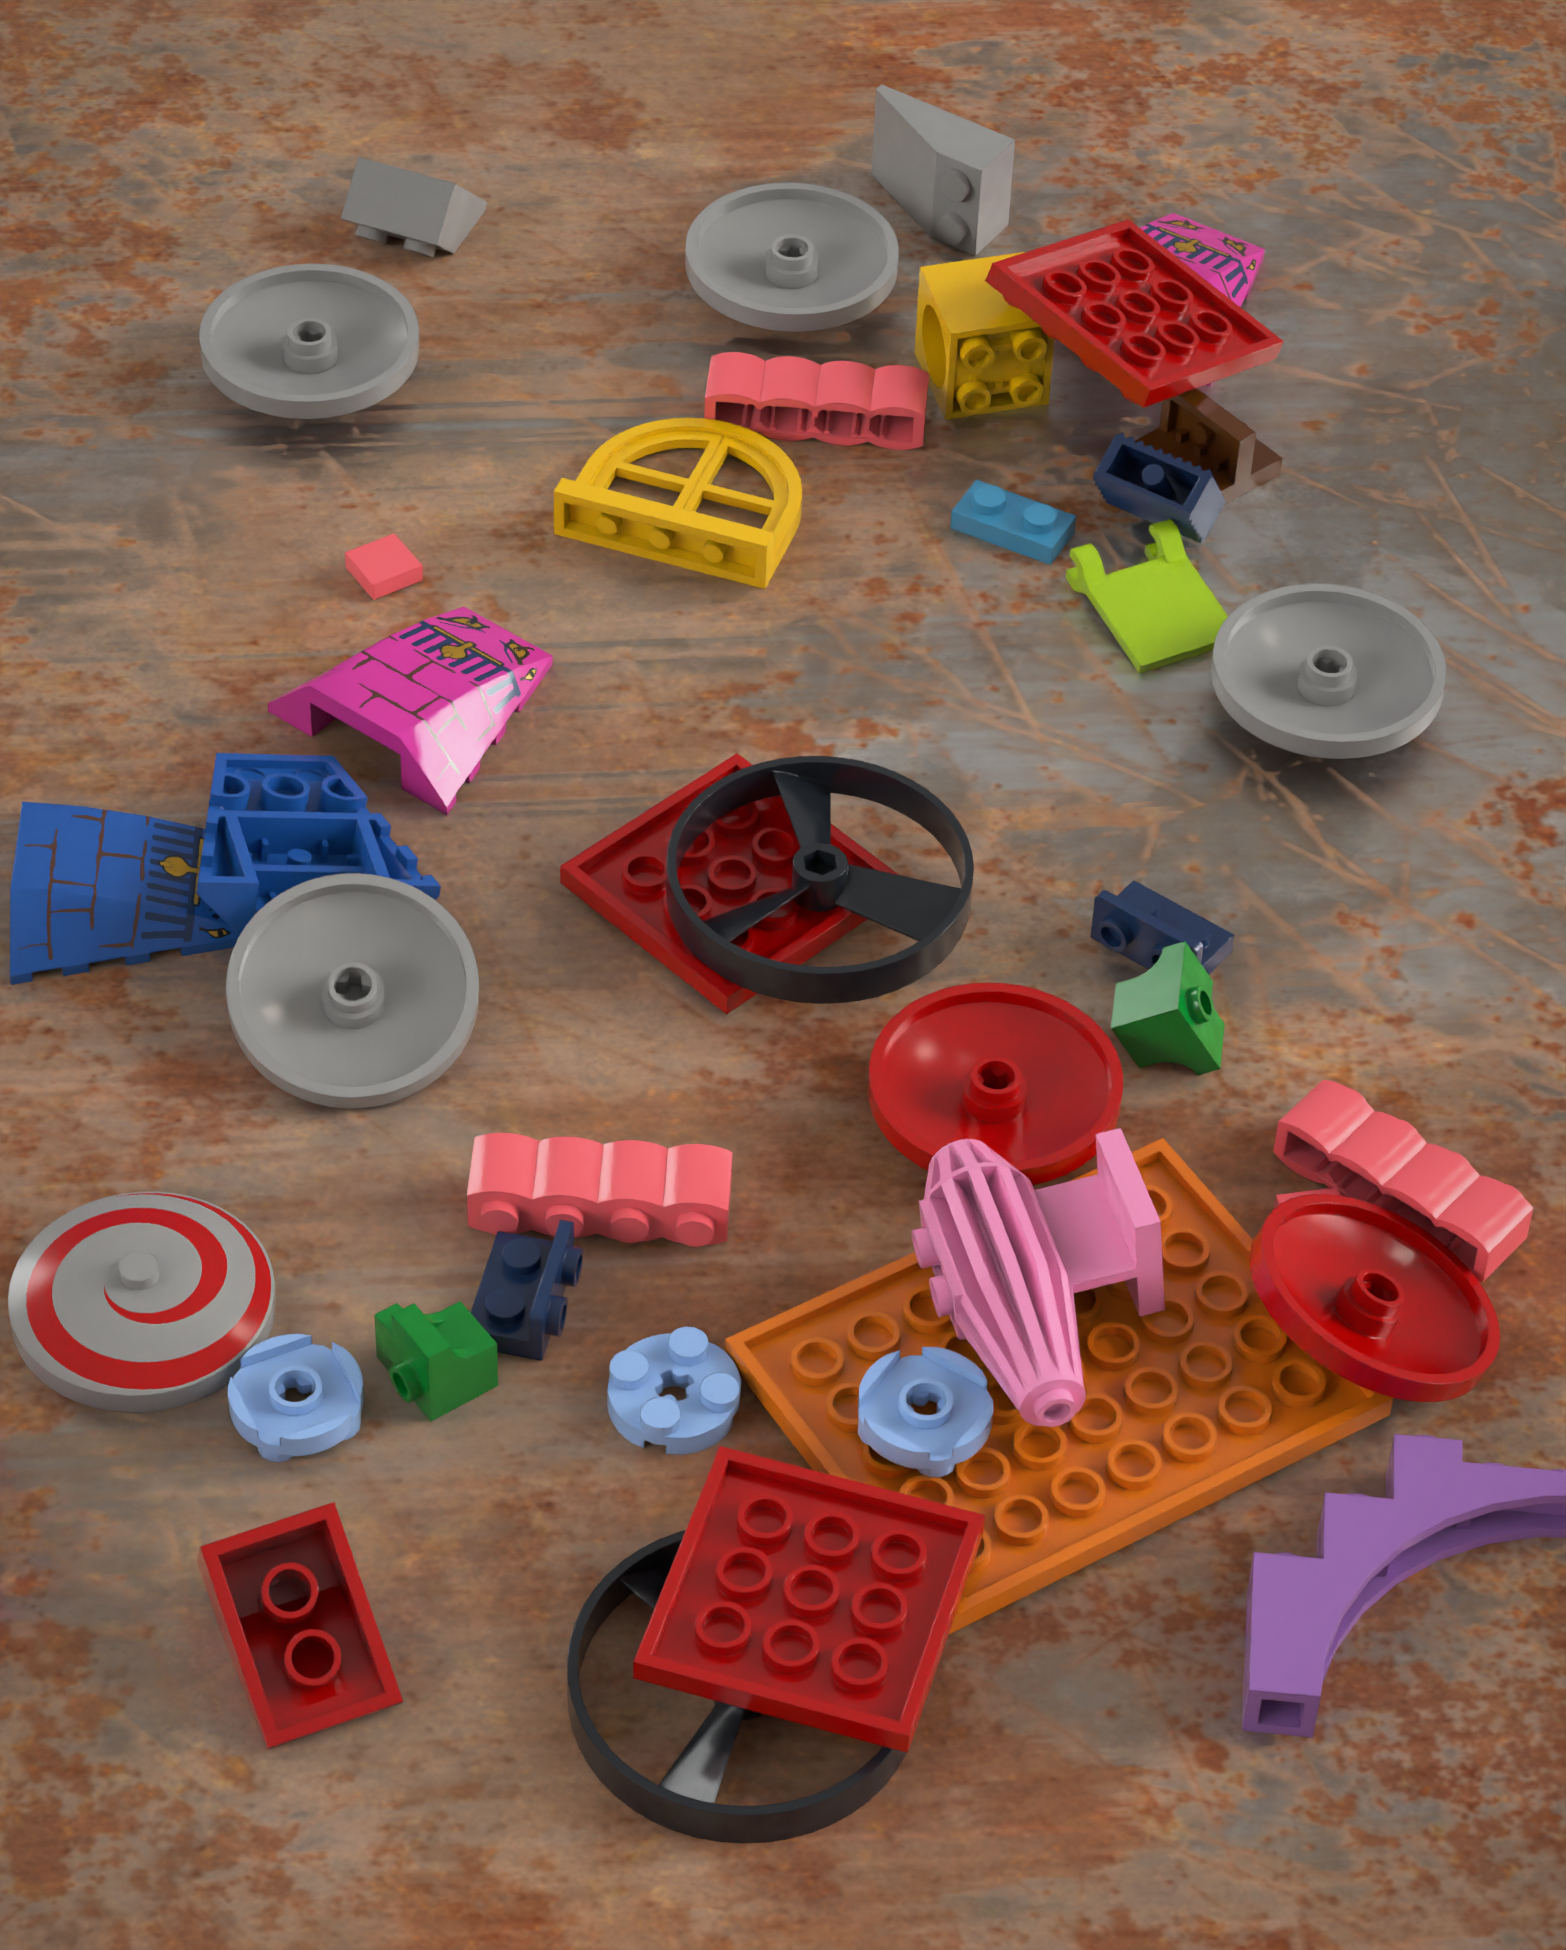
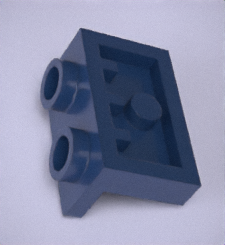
[1090,880,1234,975]
[470,1220,584,1361]

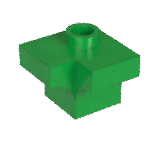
[1111,941,1225,1075]
[374,1301,498,1421]

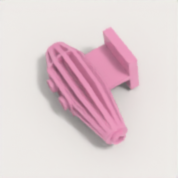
[912,1128,1165,1427]

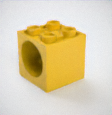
[914,252,1055,420]

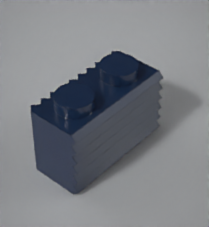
[1093,432,1226,543]

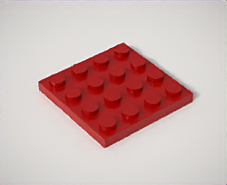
[985,219,1284,408]
[560,753,899,1014]
[633,1446,985,1753]

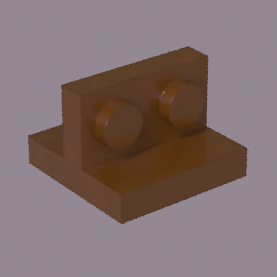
[1135,388,1283,505]

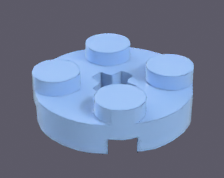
[607,1326,741,1455]
[228,1334,364,1462]
[858,1347,993,1477]

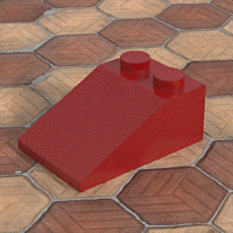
[197,1502,403,1750]

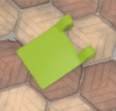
[1065,519,1228,674]

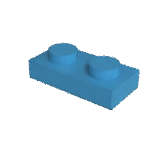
[950,479,1077,565]

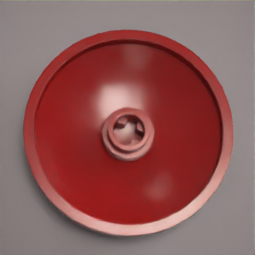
[868,982,1123,1185]
[1249,1194,1500,1402]

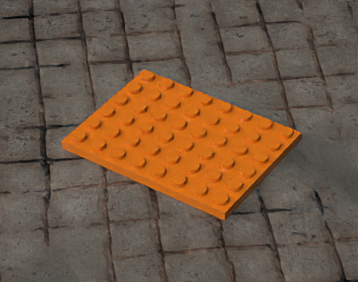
[725,1138,1393,1634]

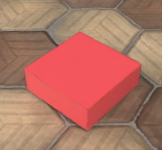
[345,533,423,600]

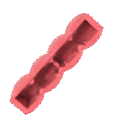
[704,352,929,450]
[1273,1080,1533,1282]
[467,1133,733,1247]

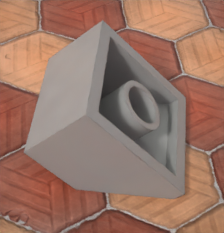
[341,157,487,258]

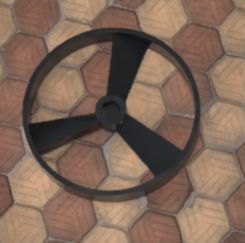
[666,756,974,1004]
[567,1530,907,1844]

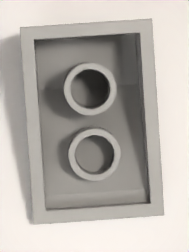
[871,84,1015,256]

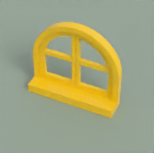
[554,417,802,589]

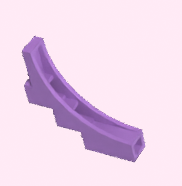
[1242,1434,1566,1737]

